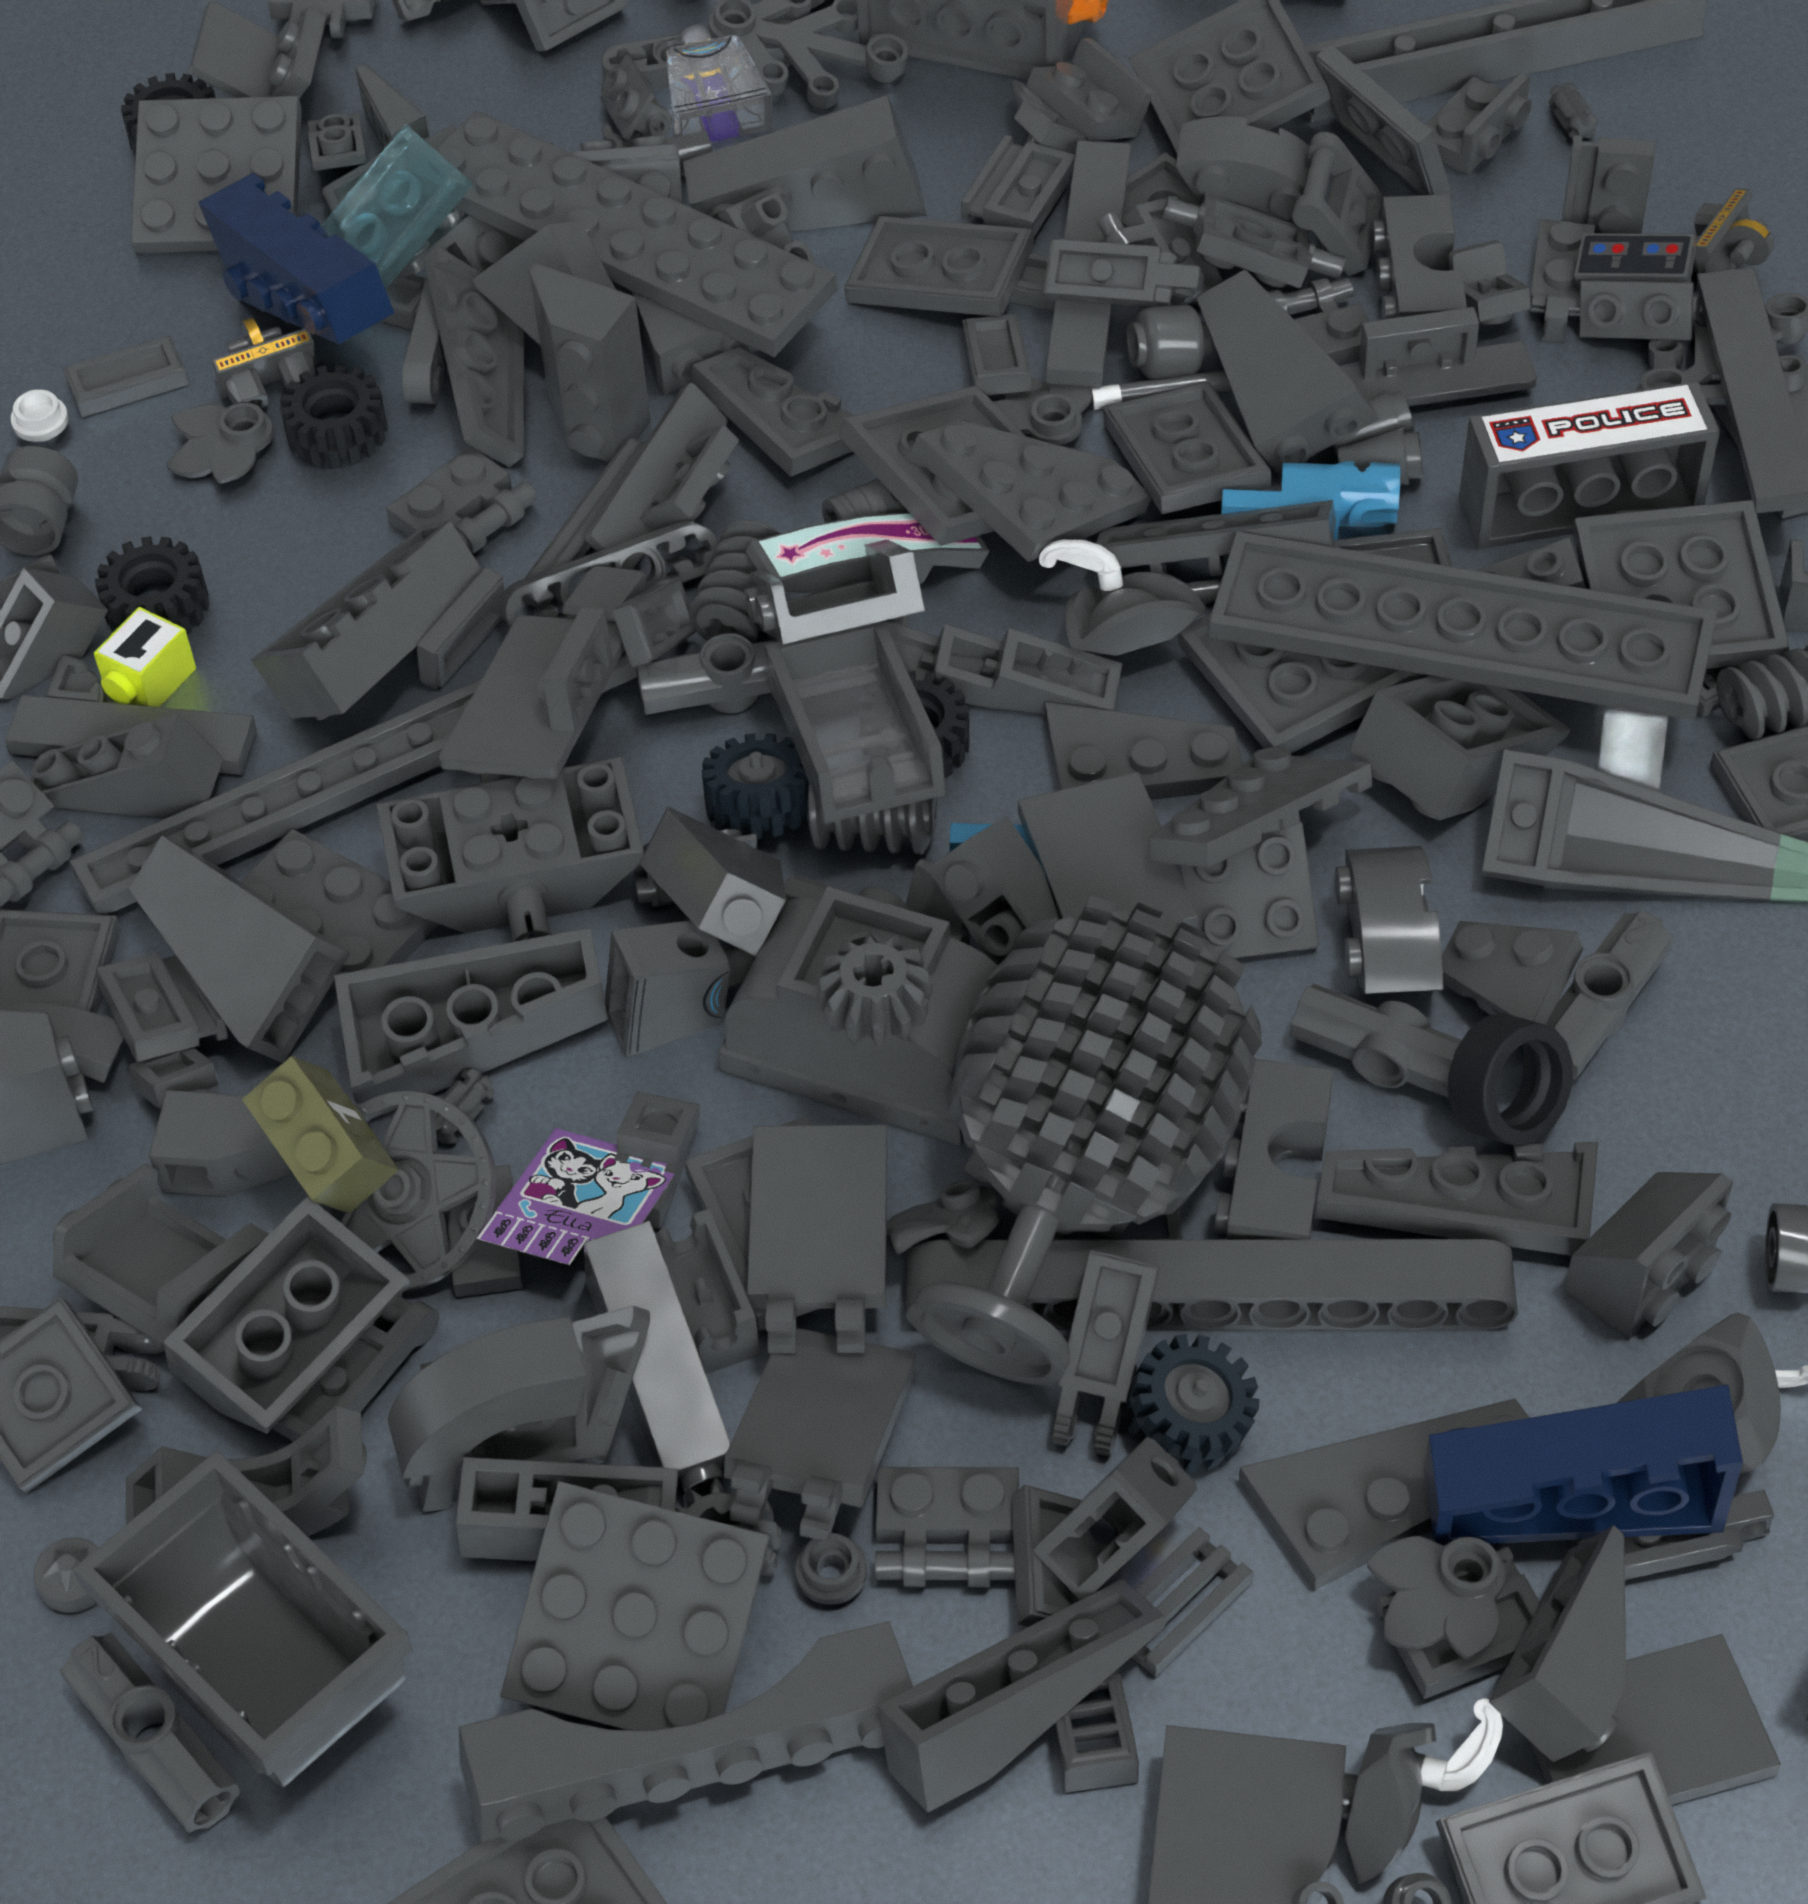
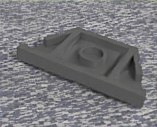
[420,1305,651,1464]

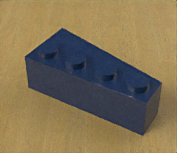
[198,173,395,344]
[1424,1384,1743,1546]

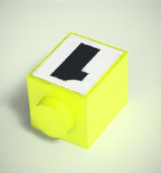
[94,607,196,707]

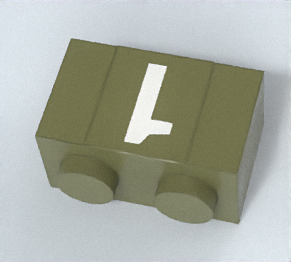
[242,1055,399,1213]

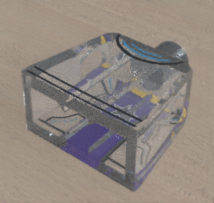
[666,24,773,142]

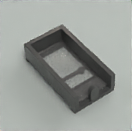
[765,621,946,824]

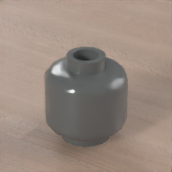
[1126,303,1213,380]

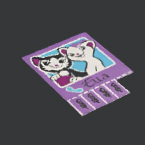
[476,1128,674,1265]

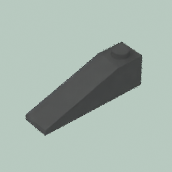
[878,1578,1166,1813]

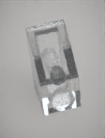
[1593,704,1668,793]

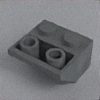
[1564,1172,1733,1340]

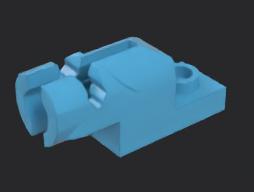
[1222,461,1400,545]

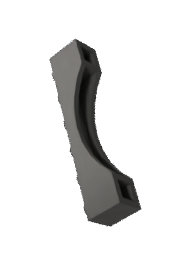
[459,1621,913,1842]

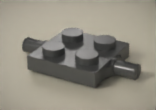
[1161,193,1345,288]

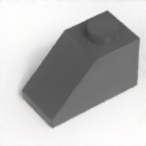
[0,568,108,700]

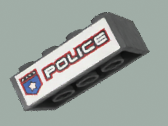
[1459,381,1720,549]

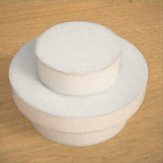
[11,390,69,442]

